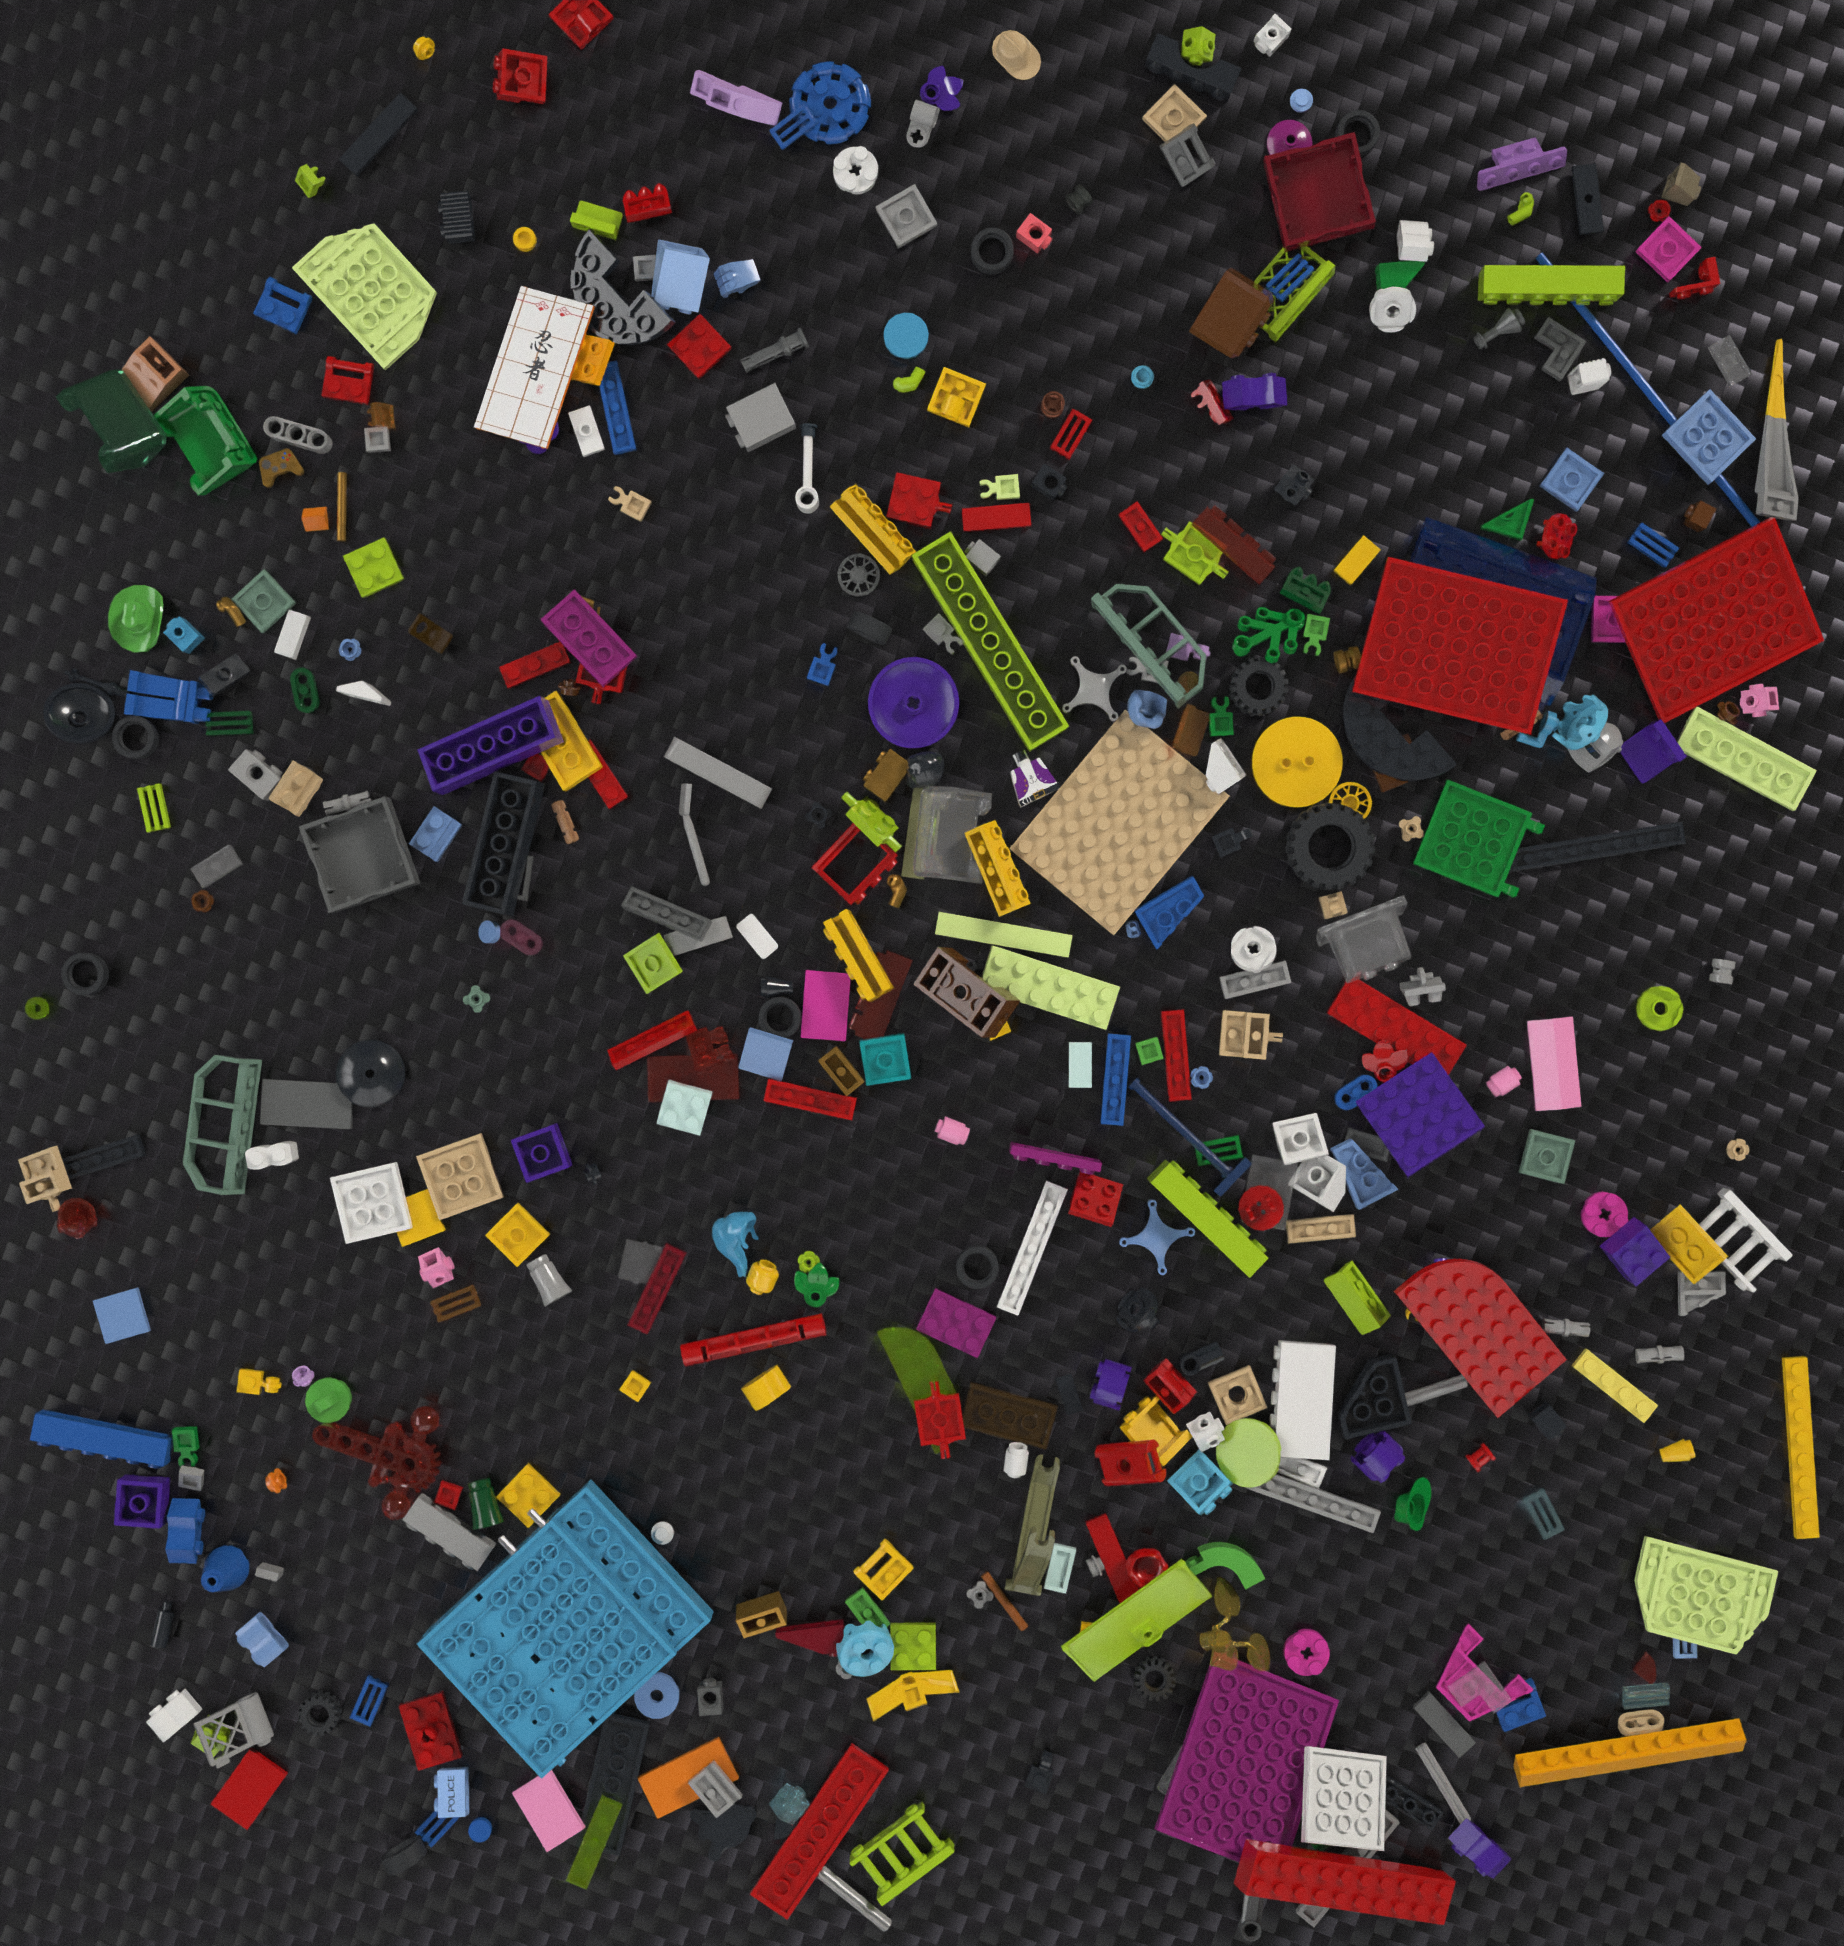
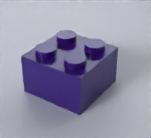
[511,1123,572,1183]
[1600,1217,1670,1286]
[114,1474,170,1529]

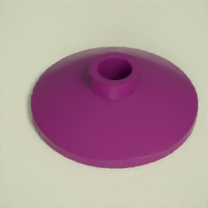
[1267,120,1312,155]

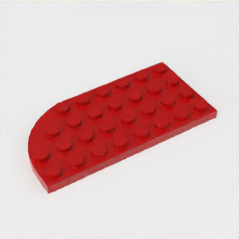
[1394,1259,1567,1418]

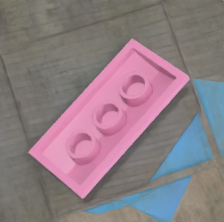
[1527,1017,1581,1111]

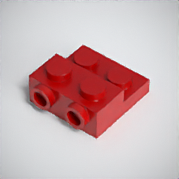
[493,48,547,104]

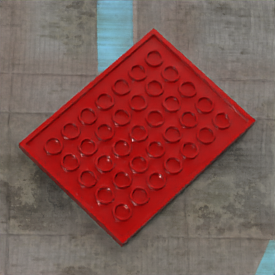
[1608,517,1824,723]
[1352,557,1568,735]

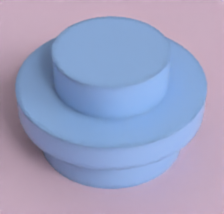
[1290,89,1313,113]

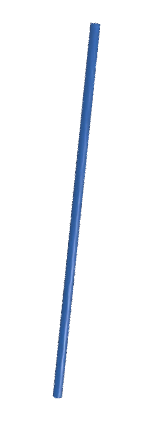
[1535,252,1761,527]

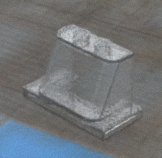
[1316,895,1412,983]

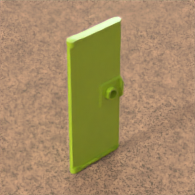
[1061,1559,1212,1682]

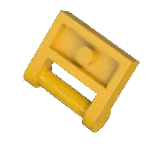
[853,1539,914,1600]

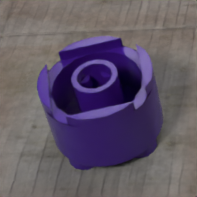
[1090,1359,1132,1411]
[1351,1430,1405,1483]

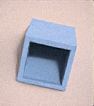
[651,239,710,314]

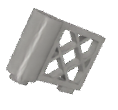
[194,1692,274,1769]

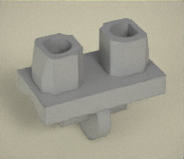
[1400,967,1446,1006]

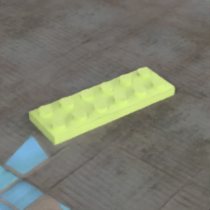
[1677,707,1817,811]
[981,945,1120,1030]

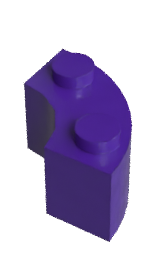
[1222,373,1287,410]
[1448,1818,1512,1879]

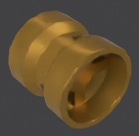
[1334,646,1361,673]

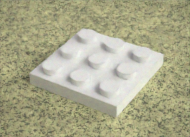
[330,1162,413,1244]

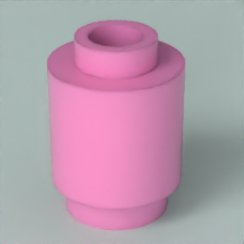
[1486,1066,1522,1097]
[935,1116,970,1145]

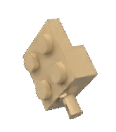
[1219,1010,1283,1060]
[18,1146,72,1212]

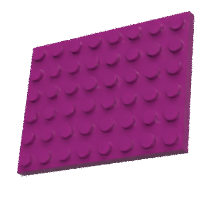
[1154,1651,1339,1862]

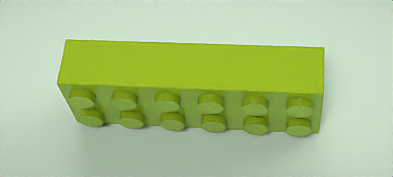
[1478,265,1625,305]
[1147,1159,1268,1278]

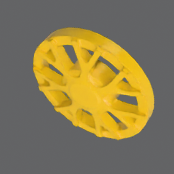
[1329,782,1372,819]

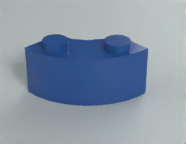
[165,1498,205,1564]

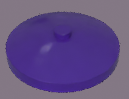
[868,657,959,749]

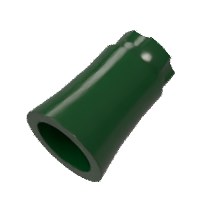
[468,1478,504,1530]

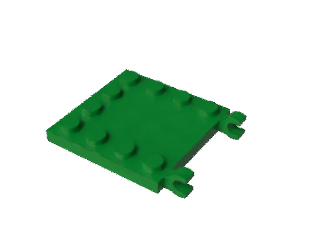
[1413,780,1545,898]

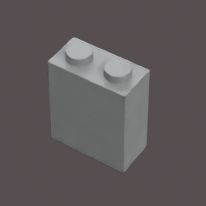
[725,383,796,452]

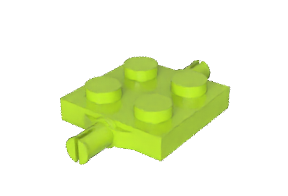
[1161,521,1229,585]
[841,791,902,853]

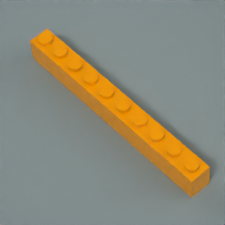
[1514,1719,1746,1787]

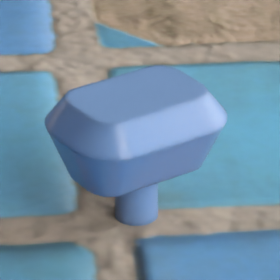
[1125,920,1141,938]

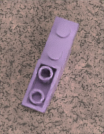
[690,70,782,125]

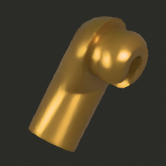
[216,597,246,627]
[887,874,907,909]

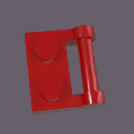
[322,356,374,405]

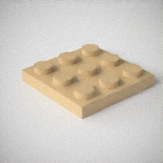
[416,1133,504,1220]

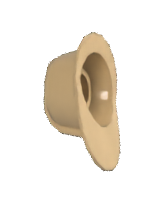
[992,30,1041,80]

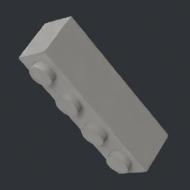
[403,1493,496,1571]

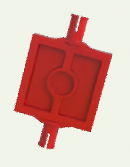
[914,1380,966,1459]

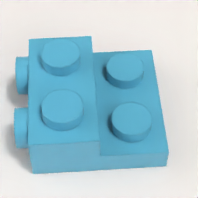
[1167,1449,1233,1515]

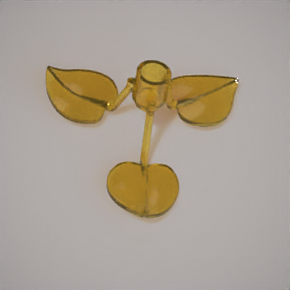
[1200,1577,1270,1671]

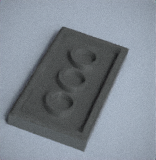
[260,1079,353,1129]

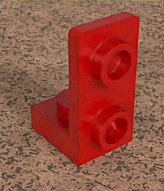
[1669,257,1720,300]

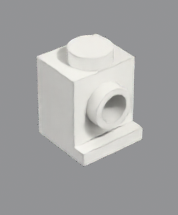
[1254,14,1291,56]

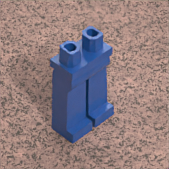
[124,670,213,724]

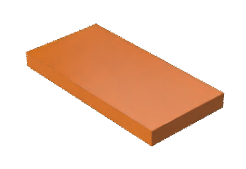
[638,1737,739,1819]

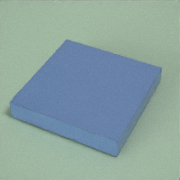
[1540,448,1604,512]
[738,1027,793,1081]
[93,1287,151,1344]

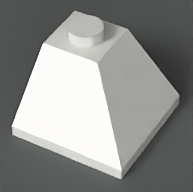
[1206,738,1246,794]
[1288,1156,1346,1212]

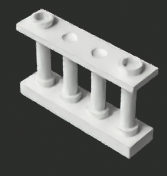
[1699,1188,1793,1293]

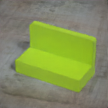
[570,201,623,240]

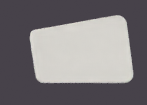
[736,914,778,959]

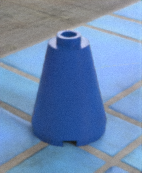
[201,1545,249,1592]

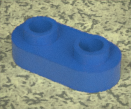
[1334,1075,1377,1110]

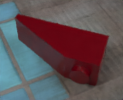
[775,1619,845,1657]

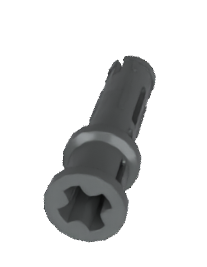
[740,328,809,373]

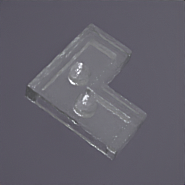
[1447,1661,1512,1713]

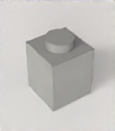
[964,539,1001,577]

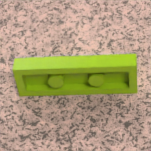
[1324,1261,1391,1335]

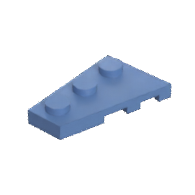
[1330,1139,1399,1210]

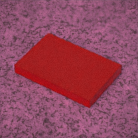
[211,1747,288,1830]

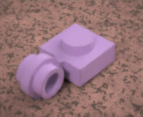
[1166,633,1210,661]

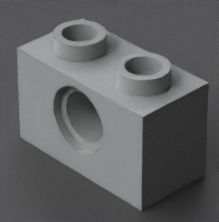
[228,749,283,801]

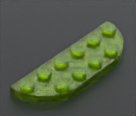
[877,1327,956,1455]

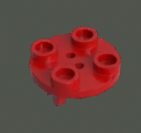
[1536,513,1577,559]
[1238,1185,1284,1231]

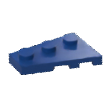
[1134,876,1204,950]

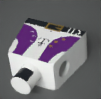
[1010,750,1060,808]

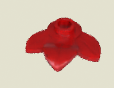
[1362,1039,1408,1082]

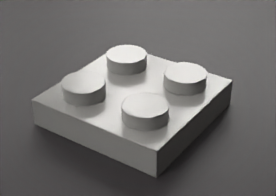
[875,184,937,248]

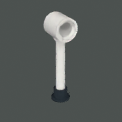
[795,423,819,513]

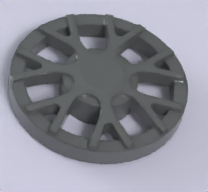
[838,554,880,597]

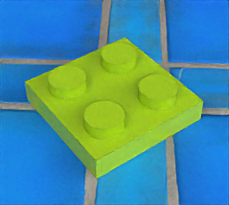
[343,538,404,598]
[623,933,683,994]
[890,1623,936,1670]

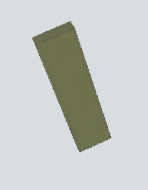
[901,788,936,880]

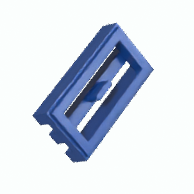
[769,103,819,150]
[1266,253,1314,303]
[1627,523,1679,568]
[350,1675,390,1727]
[415,1810,459,1848]

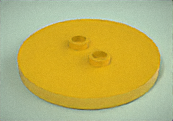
[1251,717,1343,808]

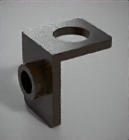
[408,614,453,654]

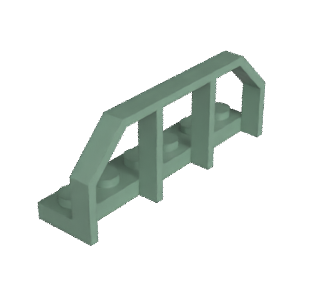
[1091,584,1206,708]
[183,1055,262,1195]

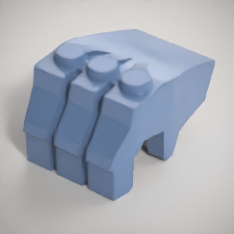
[714,259,760,298]

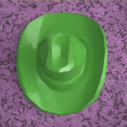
[108,585,163,653]

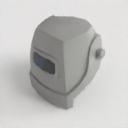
[1568,722,1623,772]

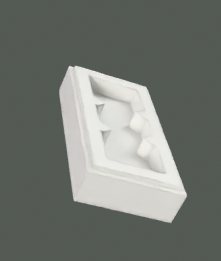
[568,405,605,457]

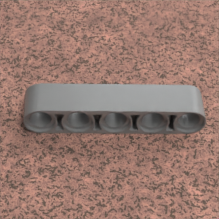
[664,737,772,809]

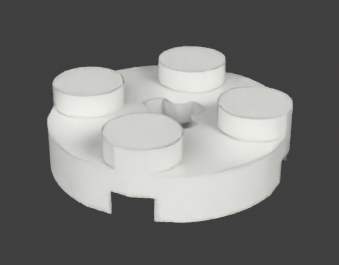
[833,146,878,195]
[1369,287,1416,332]
[1231,926,1276,973]

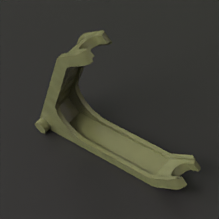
[1005,1455,1060,1596]

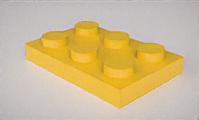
[1650,1205,1728,1284]

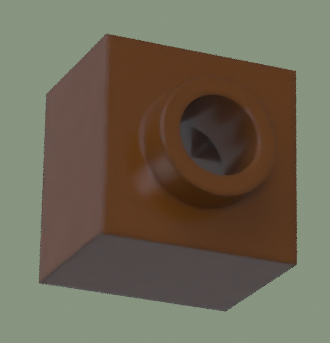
[1684,500,1716,532]

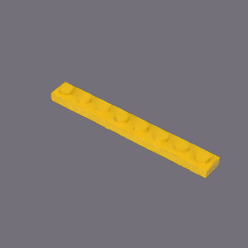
[1782,1356,1819,1539]

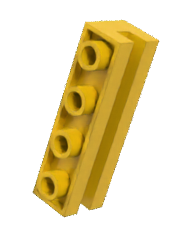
[830,484,916,575]
[823,909,894,1002]

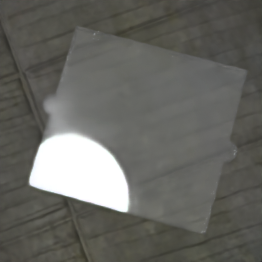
[618,1239,663,1284]

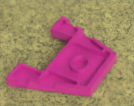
[1436,1623,1533,1722]

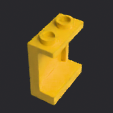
[1119,1395,1193,1467]

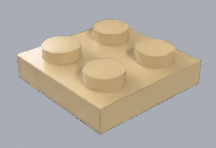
[1142,84,1207,142]

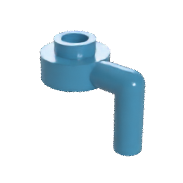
[1516,710,1559,748]

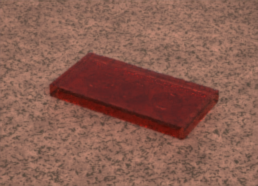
[647,1054,739,1102]

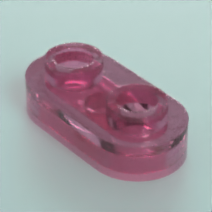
[500,920,543,955]

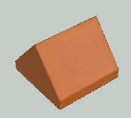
[301,507,329,532]

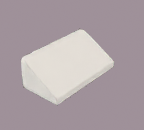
[274,610,311,660]

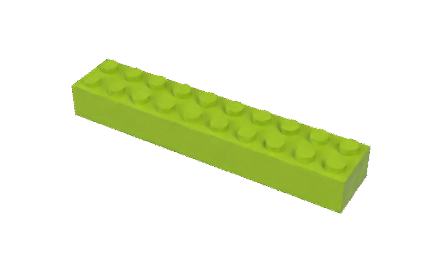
[912,531,1069,752]

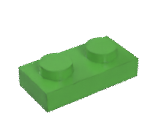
[845,1587,890,1627]

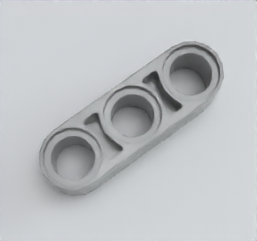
[263,416,333,454]
[663,916,733,956]

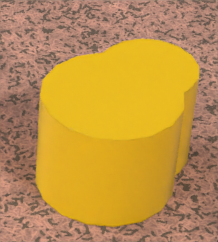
[741,1365,791,1411]

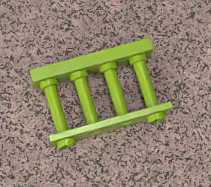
[849,1802,955,1906]

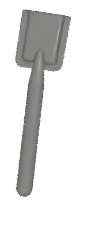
[679,784,710,886]

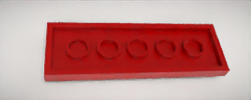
[1326,975,1466,1075]

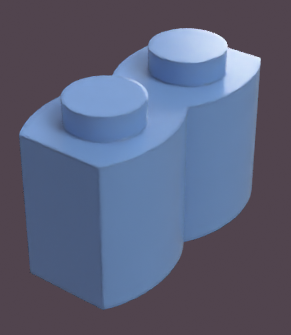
[235,1612,289,1667]

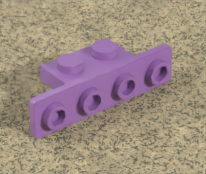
[1477,137,1567,191]

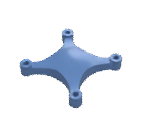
[1119,1199,1195,1275]

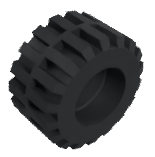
[1228,657,1288,716]

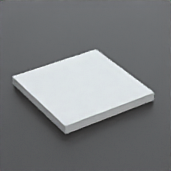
[1301,1746,1387,1851]

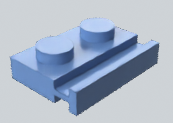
[409,806,462,862]

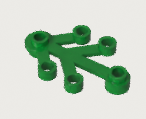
[1232,607,1306,663]

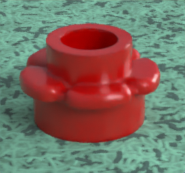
[1648,199,1671,222]

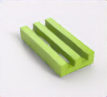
[137,783,171,833]

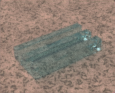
[1522,1488,1565,1540]
[1622,1683,1670,1709]

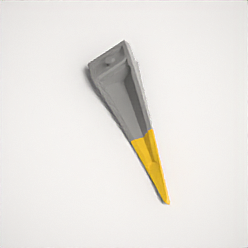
[1755,339,1798,521]

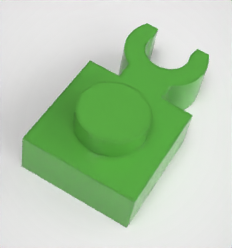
[1302,614,1330,656]

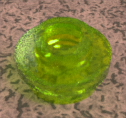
[25,997,49,1020]

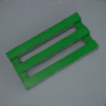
[1195,1135,1243,1166]

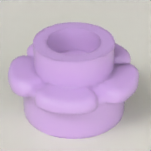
[292,1366,314,1387]

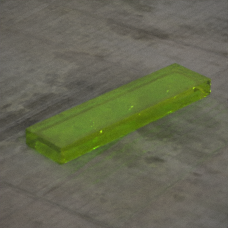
[566,1795,622,1890]

